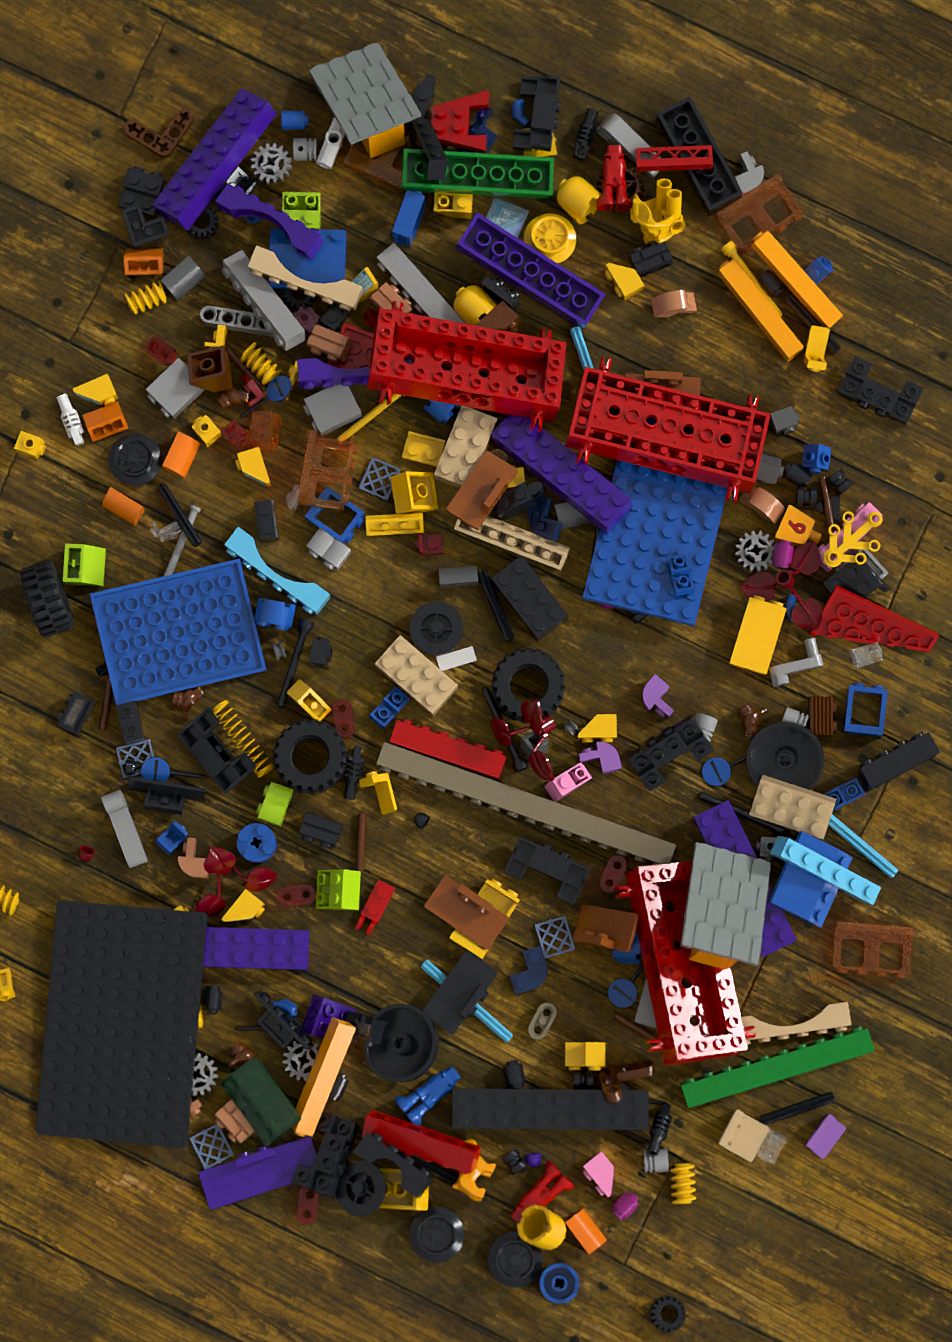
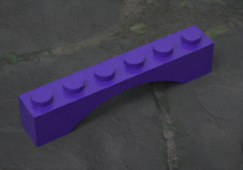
[215,183,323,261]
[297,358,412,389]

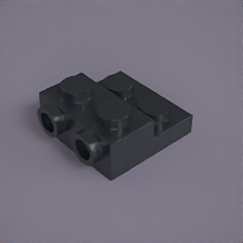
[118,166,165,217]
[481,276,520,311]

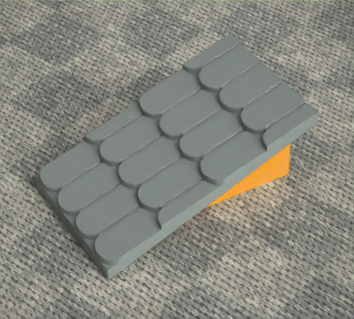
[309,43,421,159]
[681,842,770,970]

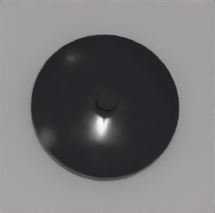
[747,721,824,790]
[363,1004,439,1083]

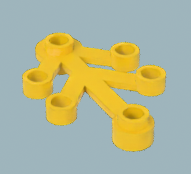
[823,512,883,567]

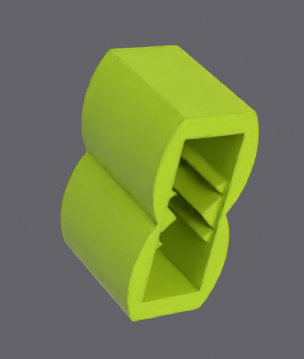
[256,782,294,827]

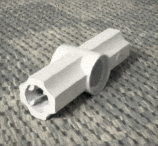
[316,116,345,169]

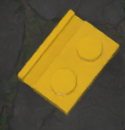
[402,431,446,468]

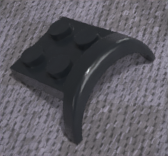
[823,549,891,598]

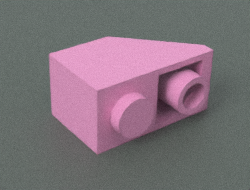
[545,762,592,802]
[583,1152,614,1197]

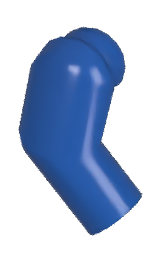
[512,99,530,128]
[784,594,796,621]
[272,999,298,1017]

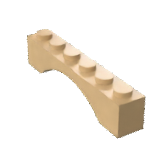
[248,246,364,311]
[741,1002,851,1044]

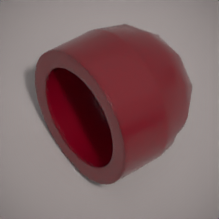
[78,845,95,862]

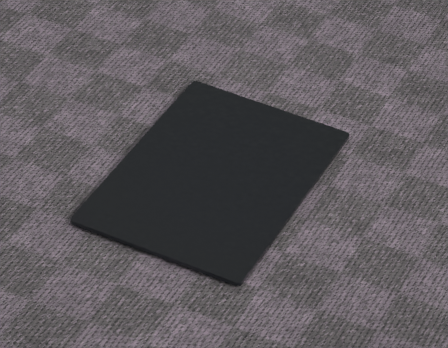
[36,901,208,1148]

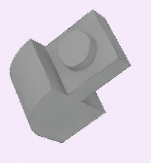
[735,152,764,198]

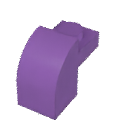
[642,674,674,719]
[579,742,622,774]

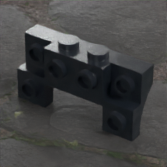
[513,75,561,152]
[837,356,924,425]
[177,707,257,794]
[628,714,714,791]
[504,837,590,905]
[291,1111,360,1199]

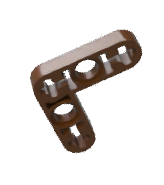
[124,109,194,158]
[599,1059,655,1103]

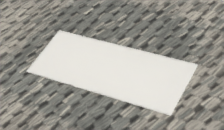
[436,646,477,671]

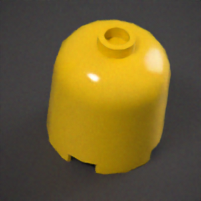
[556,176,603,224]
[453,285,498,325]
[517,1205,566,1250]

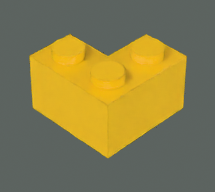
[565,1042,605,1071]

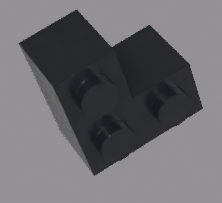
[121,205,169,247]

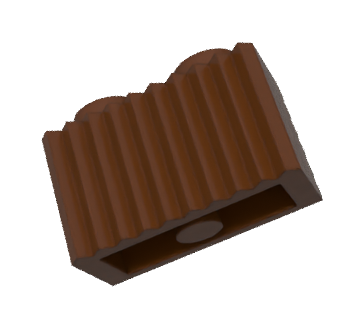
[808,696,837,737]

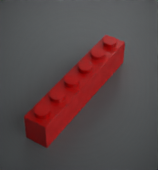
[389,719,506,780]
[362,1110,481,1174]

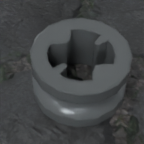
[272,641,287,660]
[562,719,581,738]

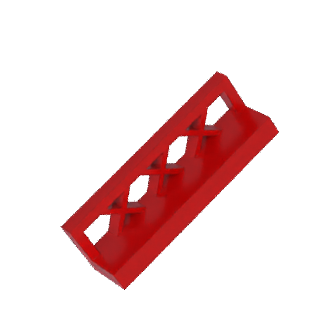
[636,145,713,172]

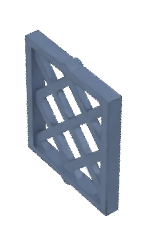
[359,457,401,501]
[116,739,155,778]
[535,916,575,958]
[189,1124,234,1170]

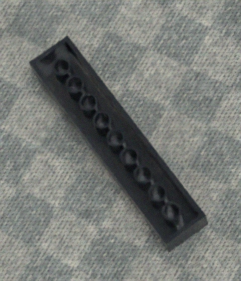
[452,1089,649,1130]

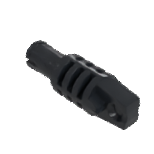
[573,108,598,160]
[344,746,365,800]
[647,1103,673,1156]

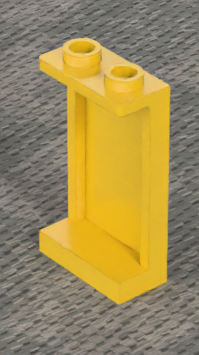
[729,595,787,675]
[450,878,520,959]

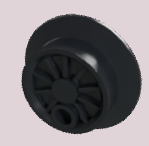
[109,434,162,486]
[410,602,463,655]
[335,1161,386,1216]
[409,1207,464,1262]
[488,1232,543,1288]

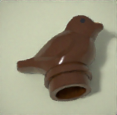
[216,387,249,409]
[172,686,203,720]
[738,703,768,736]
[228,1041,261,1068]

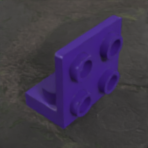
[301,994,356,1039]

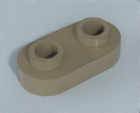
[528,1003,557,1040]

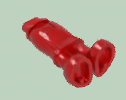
[596,145,632,211]
[510,1160,575,1224]

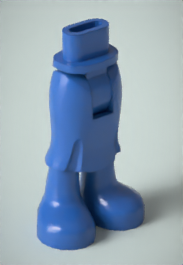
[393,1066,461,1125]

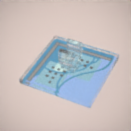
[486,197,529,238]

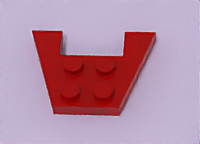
[431,90,490,154]

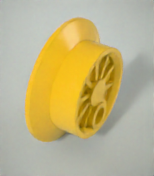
[524,214,576,264]

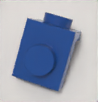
[804,257,834,285]
[155,821,188,855]

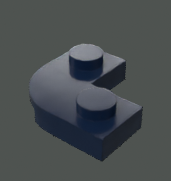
[527,496,563,541]
[510,946,548,995]

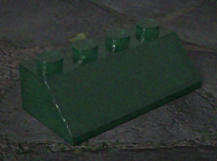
[221,1056,302,1147]

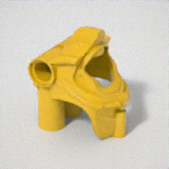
[630,179,685,244]

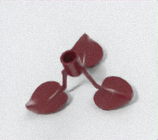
[740,541,823,631]
[489,699,555,781]
[194,846,277,917]

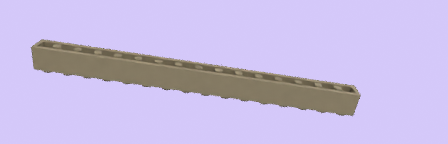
[376,742,676,865]

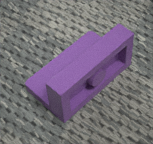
[805,1114,846,1159]

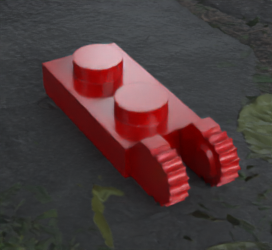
[355,880,396,936]

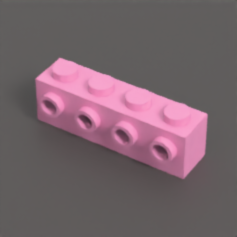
[818,502,883,573]

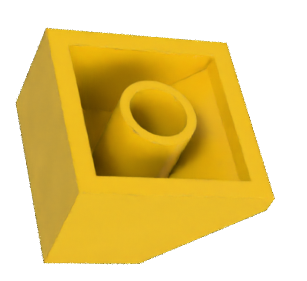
[390,471,439,514]

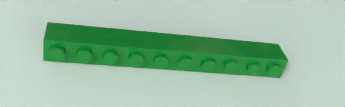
[680,1026,875,1108]

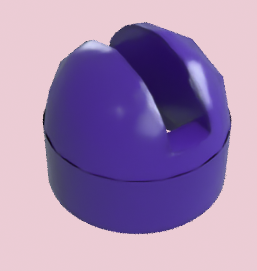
[525,1153,541,1168]

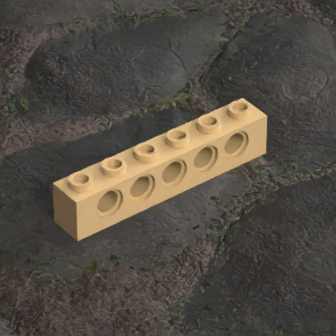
[454,516,570,570]

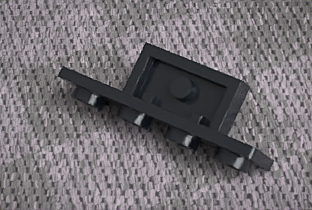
[129,777,205,815]
[253,991,314,1050]

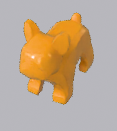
[452,1139,496,1202]

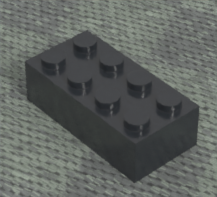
[491,555,568,642]
[857,731,940,792]

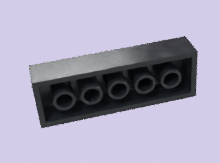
[656,96,743,216]

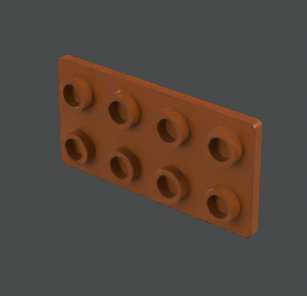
[625,370,701,396]
[446,451,518,530]
[424,875,509,950]
[573,904,639,953]

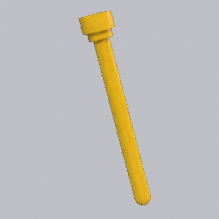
[720,241,782,317]
[337,393,405,443]

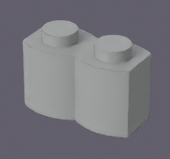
[306,528,351,570]

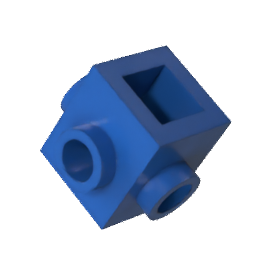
[802,444,831,474]

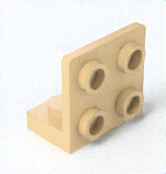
[717,1109,769,1162]

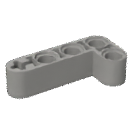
[596,114,661,178]
[101,790,148,868]

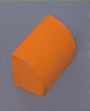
[124,248,164,275]
[83,401,128,442]
[162,432,200,478]
[102,487,145,526]
[565,1208,607,1254]

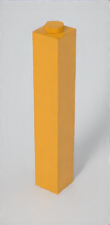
[750,231,843,328]
[718,259,804,362]
[289,1017,356,1137]

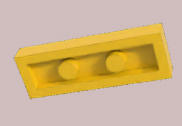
[366,513,424,536]

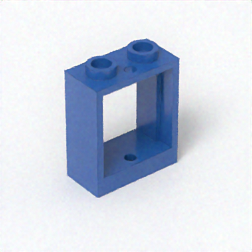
[392,190,426,248]
[305,486,365,544]
[843,683,888,738]

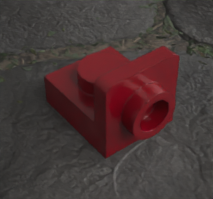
[241,373,265,407]
[415,534,443,556]

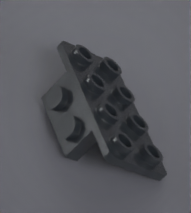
[423,951,497,1034]

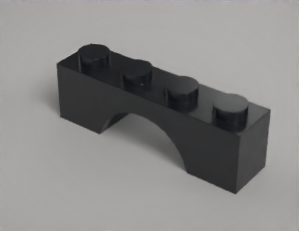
[409,118,448,180]
[354,1132,434,1198]

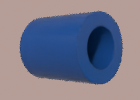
[281,111,309,130]

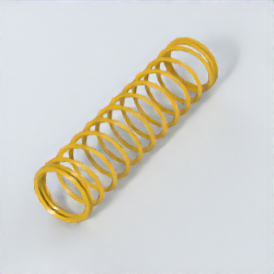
[211,700,275,778]

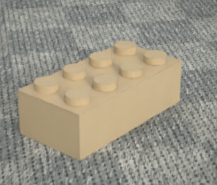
[434,406,497,489]
[375,635,458,716]
[749,775,837,839]

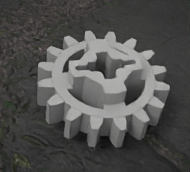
[251,143,292,185]
[735,530,774,572]
[283,1041,319,1081]
[192,1053,219,1096]

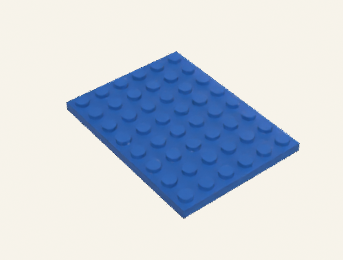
[582,460,727,626]
[90,559,266,705]

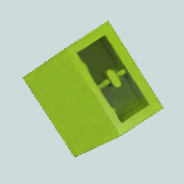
[282,192,321,230]
[63,544,106,587]
[315,869,361,910]

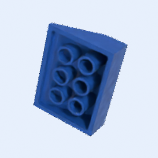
[269,229,347,289]
[768,831,853,928]

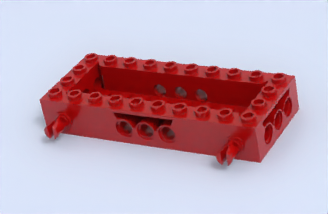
[366,301,567,432]
[565,357,770,503]
[614,861,756,1066]

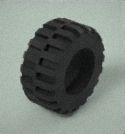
[20,560,74,637]
[492,648,565,723]
[273,719,347,794]

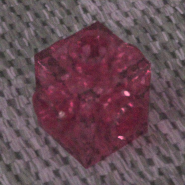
[292,306,321,336]

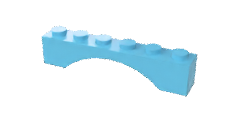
[224,527,330,615]
[770,836,881,905]

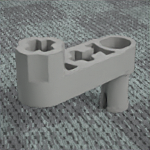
[768,638,824,687]

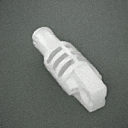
[57,394,85,446]

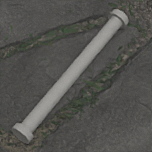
[164,505,201,576]

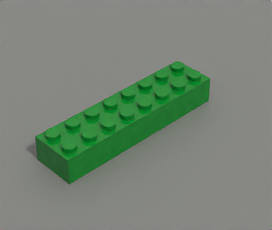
[400,149,554,200]

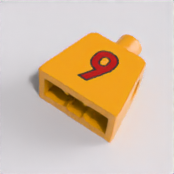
[774,505,822,547]

